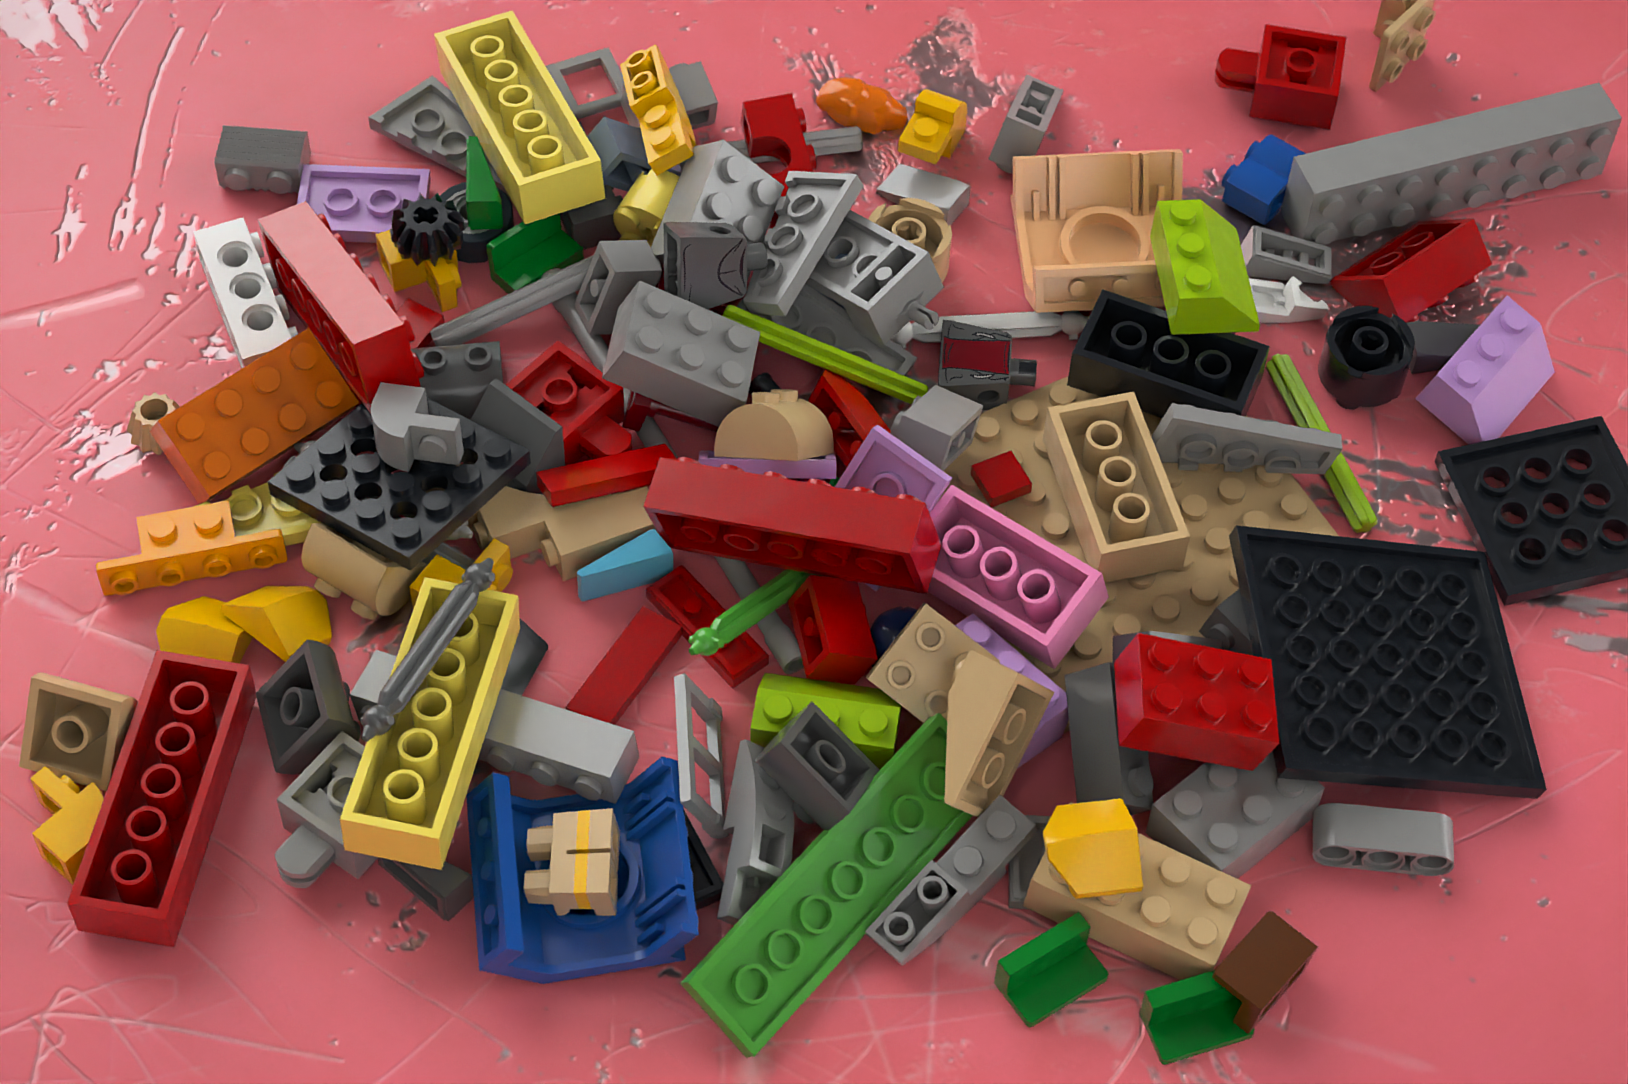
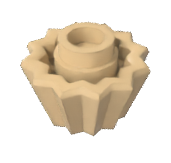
[127,393,180,455]

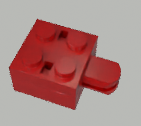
[1215,24,1347,130]
[505,340,633,465]

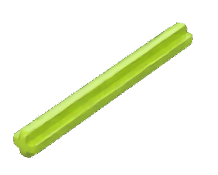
[722,305,929,405]
[1266,353,1378,533]

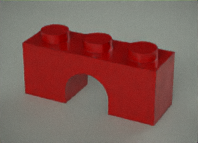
[740,93,816,229]

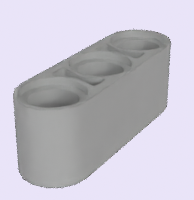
[1313,803,1454,876]

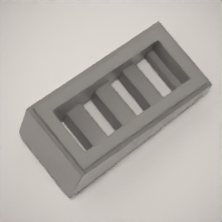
[1241,225,1332,284]

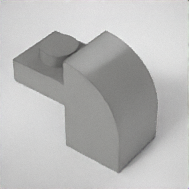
[371,382,464,472]

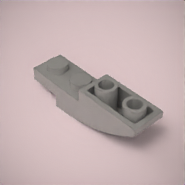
[717,739,794,926]
[865,795,1038,966]

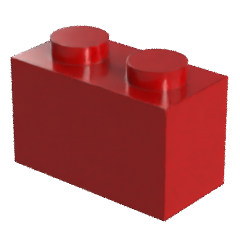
[788,575,878,685]

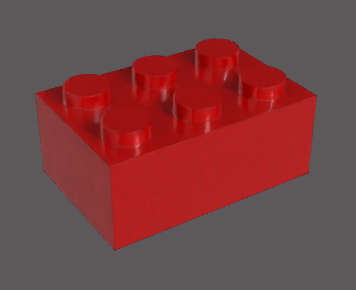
[1114,633,1279,771]

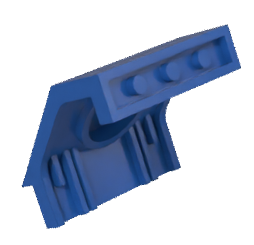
[466,756,699,984]

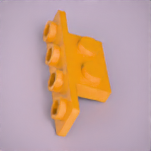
[96,500,288,596]

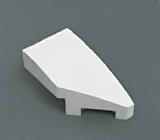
[1249,276,1329,323]

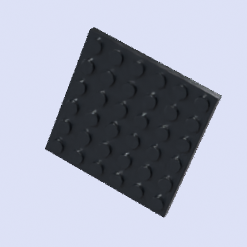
[1229,525,1547,799]

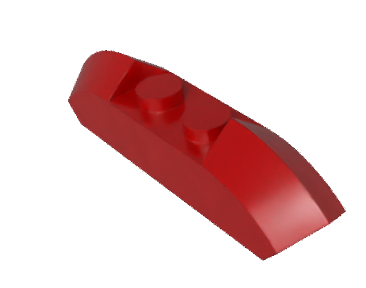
[808,369,891,467]

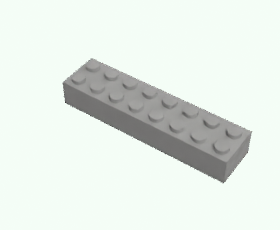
[1280,83,1622,245]

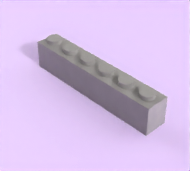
[350,650,640,804]

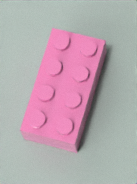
[928,484,1109,669]

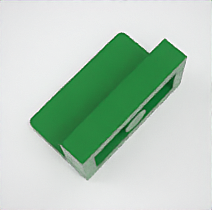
[487,213,584,294]
[994,912,1108,1027]
[1139,970,1255,1065]

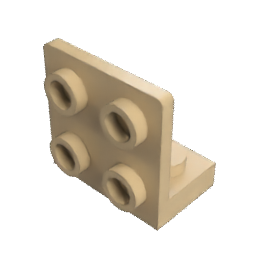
[1369,0,1435,91]
[866,602,1000,723]

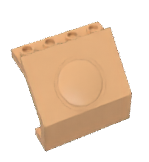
[1010,149,1183,313]

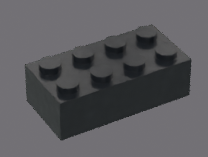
[1067,289,1270,418]

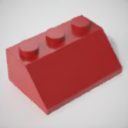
[1330,219,1492,323]

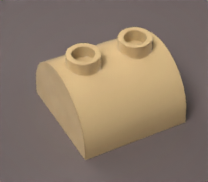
[714,389,834,461]
[302,523,427,620]
[19,672,138,791]

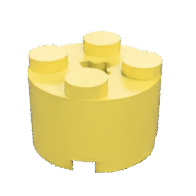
[613,169,680,248]

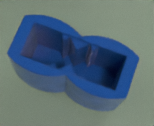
[1221,134,1306,225]

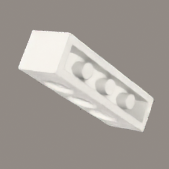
[193,217,298,369]

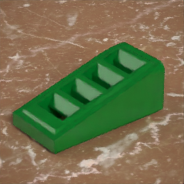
[466,136,503,230]

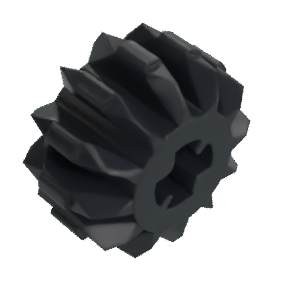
[390,193,465,266]

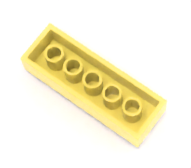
[434,11,605,224]
[340,577,520,870]

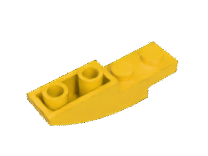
[620,44,697,176]

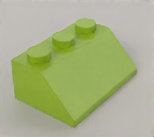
[1150,199,1260,335]
[750,673,902,770]

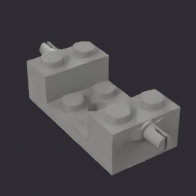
[762,210,944,345]

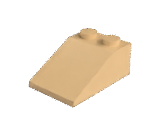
[944,649,1054,817]

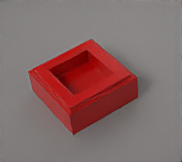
[970,450,1032,508]

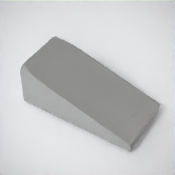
[876,164,971,226]

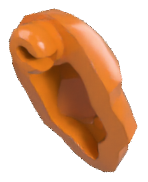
[816,77,908,134]

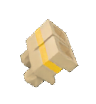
[524,808,620,916]

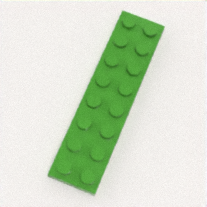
[680,713,973,1057]

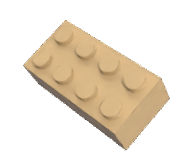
[1043,392,1190,583]
[1023,802,1252,980]

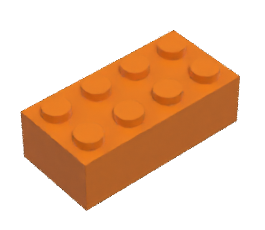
[149,328,359,504]

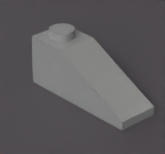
[988,74,1064,174]

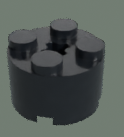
[1318,306,1415,410]

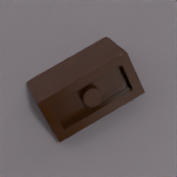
[1212,911,1318,1034]

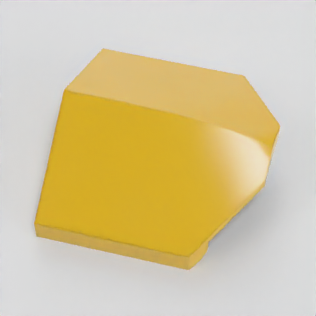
[220,586,332,662]
[156,596,253,663]
[1042,798,1143,899]

